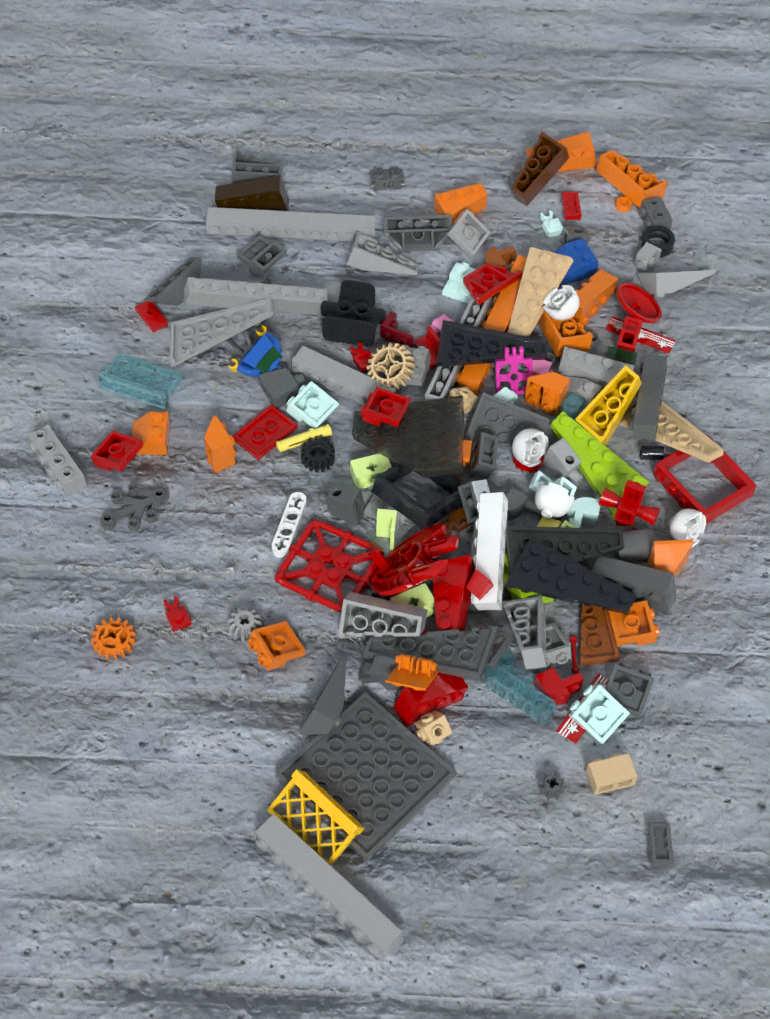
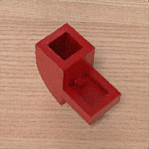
[617,316,643,353]
[534,667,584,705]

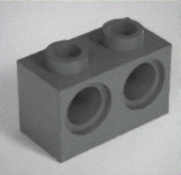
[469,432,499,479]

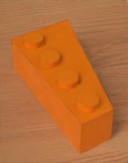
[526,132,597,172]
[596,150,668,208]
[573,269,618,327]
[537,310,593,357]

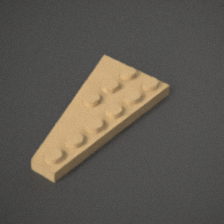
[507,247,573,337]

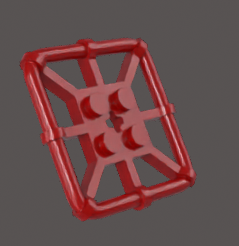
[274,519,384,612]

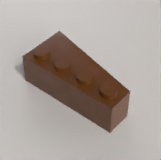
[511,131,569,206]

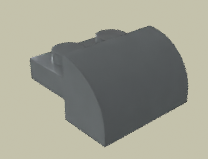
[237,235,286,277]
[608,523,656,562]

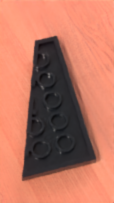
[503,538,637,615]

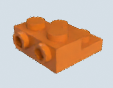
[608,600,660,646]
[248,621,306,671]

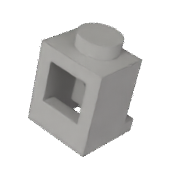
[634,242,662,272]

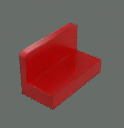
[414,326,440,369]

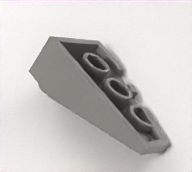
[347,232,419,275]
[638,270,715,297]

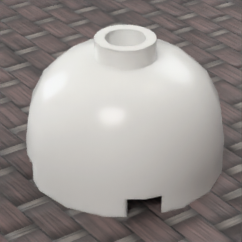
[543,285,580,321]
[512,428,549,467]
[535,482,574,518]
[669,508,706,547]

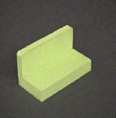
[376,509,397,550]

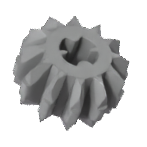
[228,607,262,643]

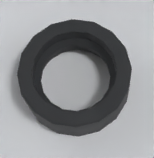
[641,226,675,257]

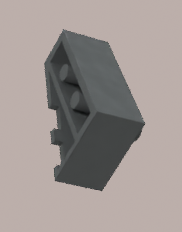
[232,150,283,183]

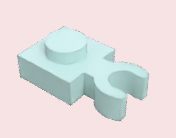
[540,210,564,238]

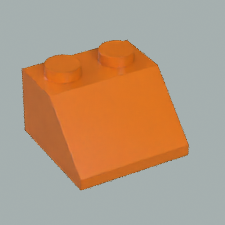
[131,411,171,455]

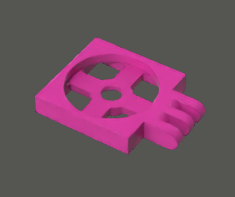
[495,346,533,395]

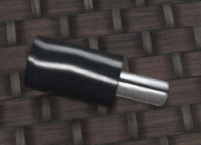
[640,446,676,460]

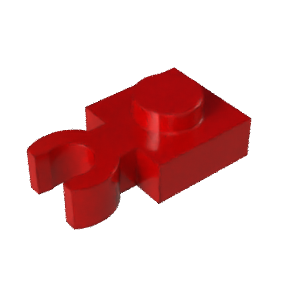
[350,342,373,373]
[163,595,192,632]

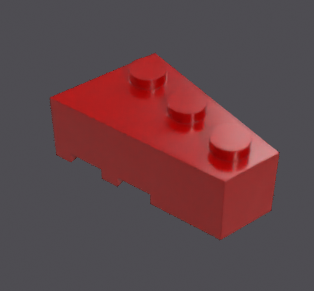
[393,673,468,727]

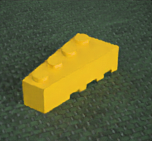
[575,365,642,446]

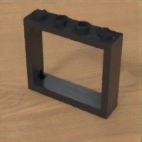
[371,452,466,530]

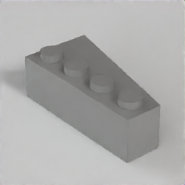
[557,347,634,390]
[338,592,428,637]
[502,596,546,669]

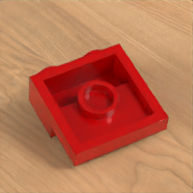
[360,386,411,427]
[90,430,144,472]

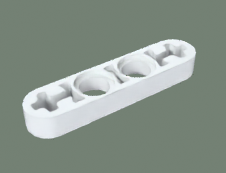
[272,492,307,558]

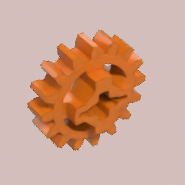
[91,617,136,660]

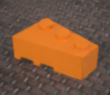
[434,183,487,226]

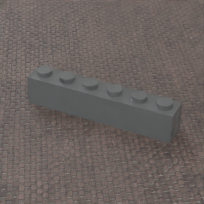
[630,355,667,440]

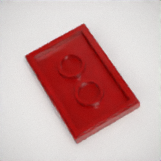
[232,404,298,460]

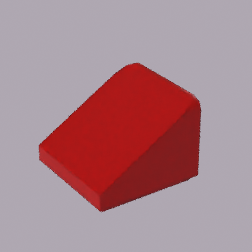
[466,569,494,600]

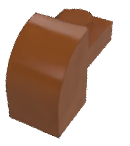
[484,246,516,268]

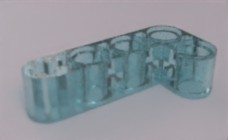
[484,650,556,724]

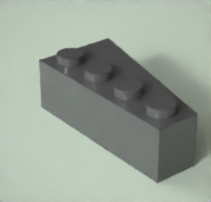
[591,556,676,615]

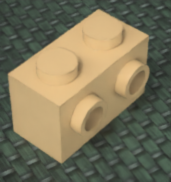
[586,754,638,795]

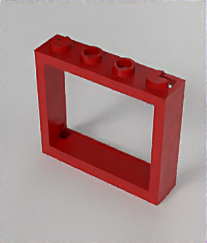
[653,434,757,524]

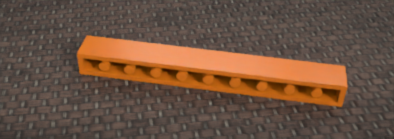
[456,255,527,396]

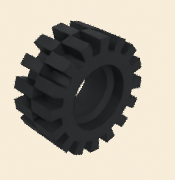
[301,437,335,473]

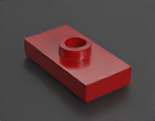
[561,192,582,220]
[135,302,168,333]

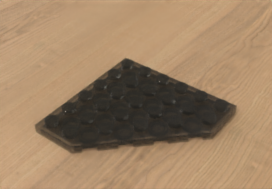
[352,395,464,478]

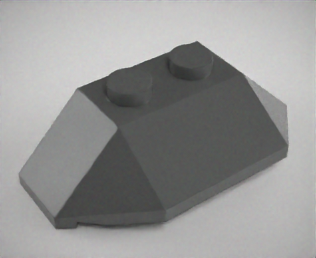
[384,215,452,252]
[144,257,202,306]

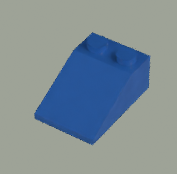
[553,238,599,287]

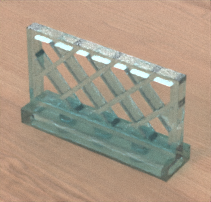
[98,353,184,409]

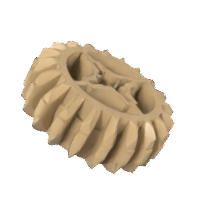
[367,342,416,390]

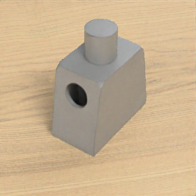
[542,438,584,485]

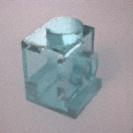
[558,392,585,421]

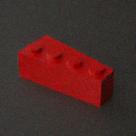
[433,555,476,631]

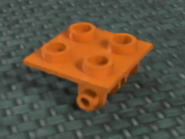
[385,654,439,691]

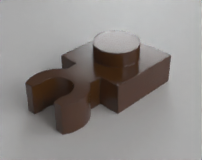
[439,507,473,537]

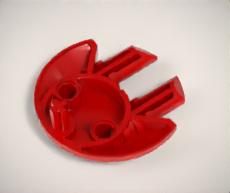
[368,524,459,596]

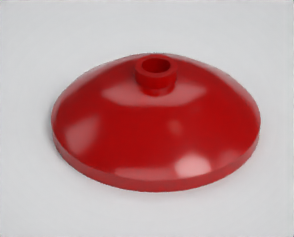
[617,283,662,324]

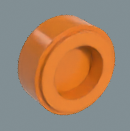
[615,196,632,212]

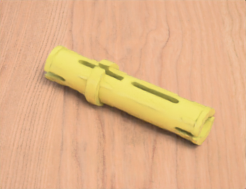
[276,424,332,453]

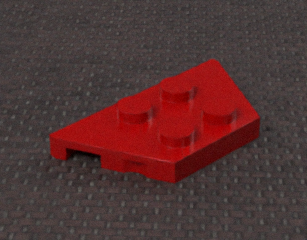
[463,263,523,305]

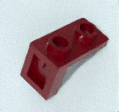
[380,311,414,348]

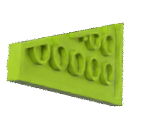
[550,411,650,521]

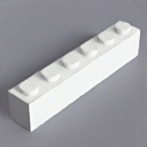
[471,492,508,611]

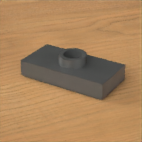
[647,822,674,867]

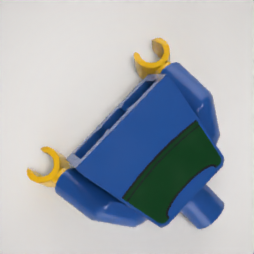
[228,326,283,378]

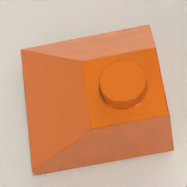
[648,539,694,577]

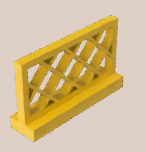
[267,769,365,866]

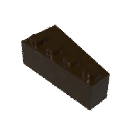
[215,175,289,211]

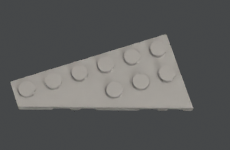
[169,297,273,367]

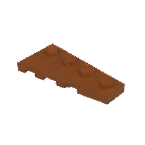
[579,603,620,666]

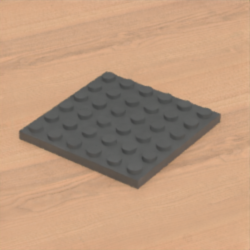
[275,692,457,862]

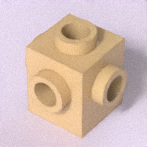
[445,386,478,415]
[415,711,452,745]

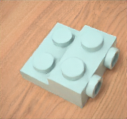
[442,262,478,304]
[286,381,339,429]
[569,684,630,744]

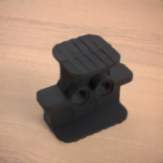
[321,280,386,347]

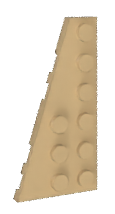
[619,401,724,463]

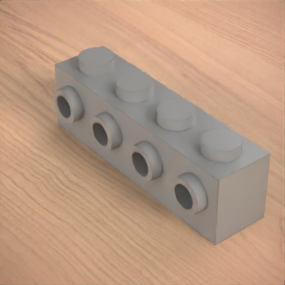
[28,425,87,497]

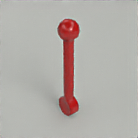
[569,636,579,674]

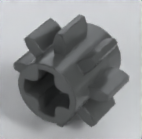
[538,773,565,801]

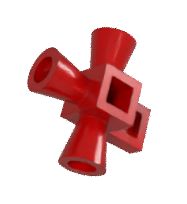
[599,480,660,526]

